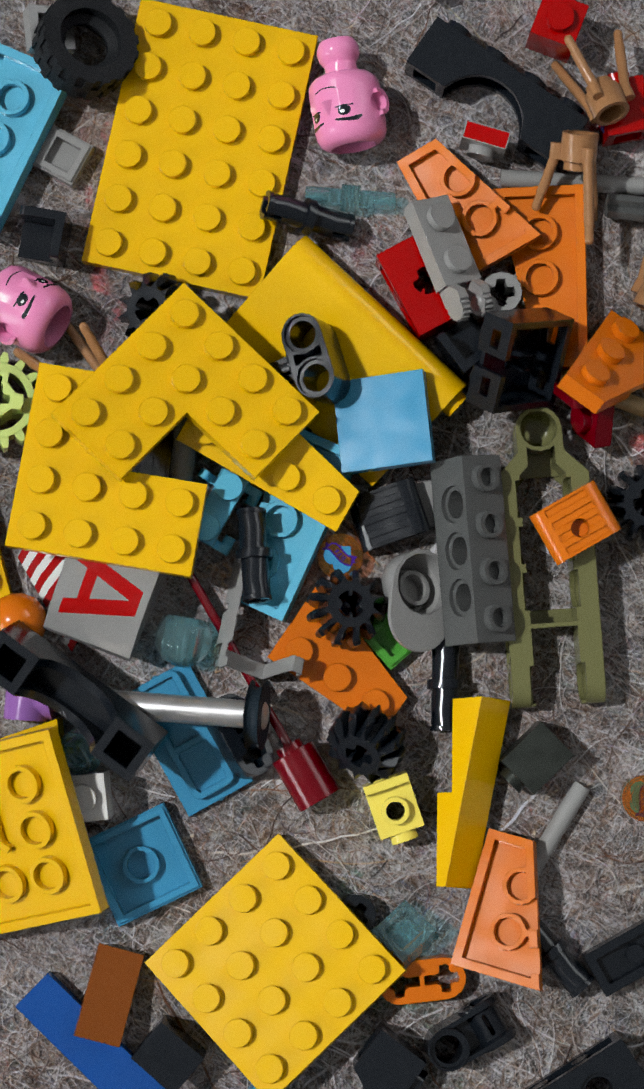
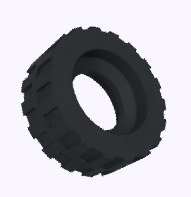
[32,0,139,100]

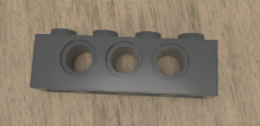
[430,455,516,647]

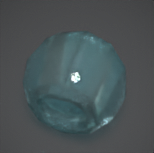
[154,614,213,668]

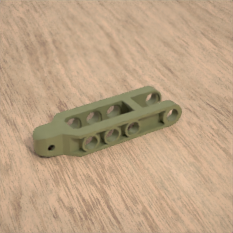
[501,407,606,709]

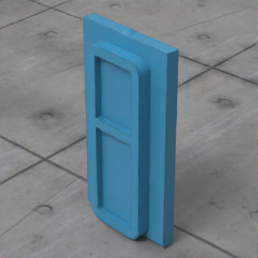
[132,660,254,817]

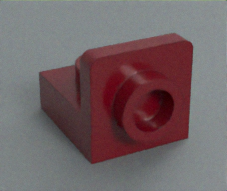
[553,382,615,448]

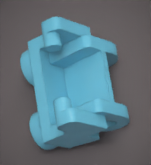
[197,468,264,556]

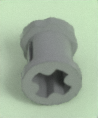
[484,272,522,311]

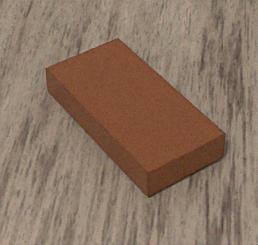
[73,943,144,1048]

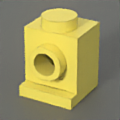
[362,770,425,845]

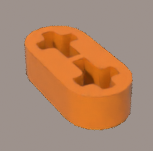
[382,954,466,1005]

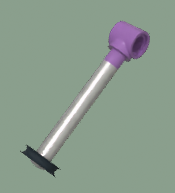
[3,680,271,751]

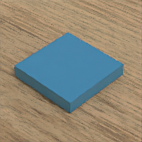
[334,369,436,475]
[89,802,203,927]

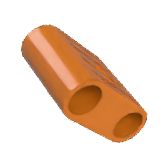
[529,480,622,565]

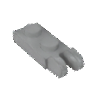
[403,195,494,322]

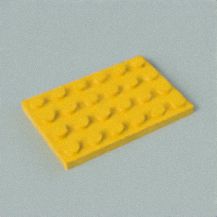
[81,0,318,299]

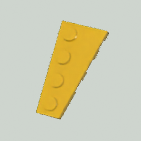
[176,419,360,532]

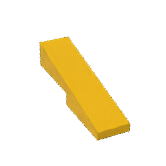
[436,696,510,889]

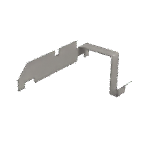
[217,559,305,681]

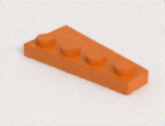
[493,184,588,369]

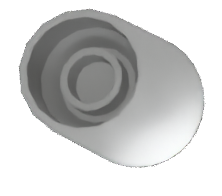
[381,550,445,652]

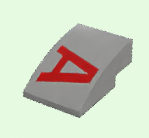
[43,557,165,661]

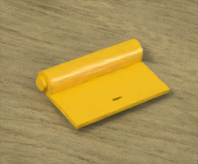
[226,235,467,487]

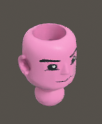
[309,36,389,154]
[0,265,73,354]

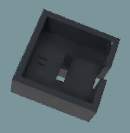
[466,307,575,414]

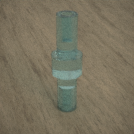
[305,184,397,213]

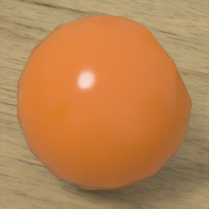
[0,593,46,637]

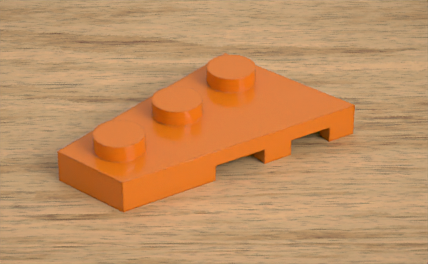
[397,138,544,273]
[557,310,644,414]
[268,587,407,716]
[450,828,543,992]

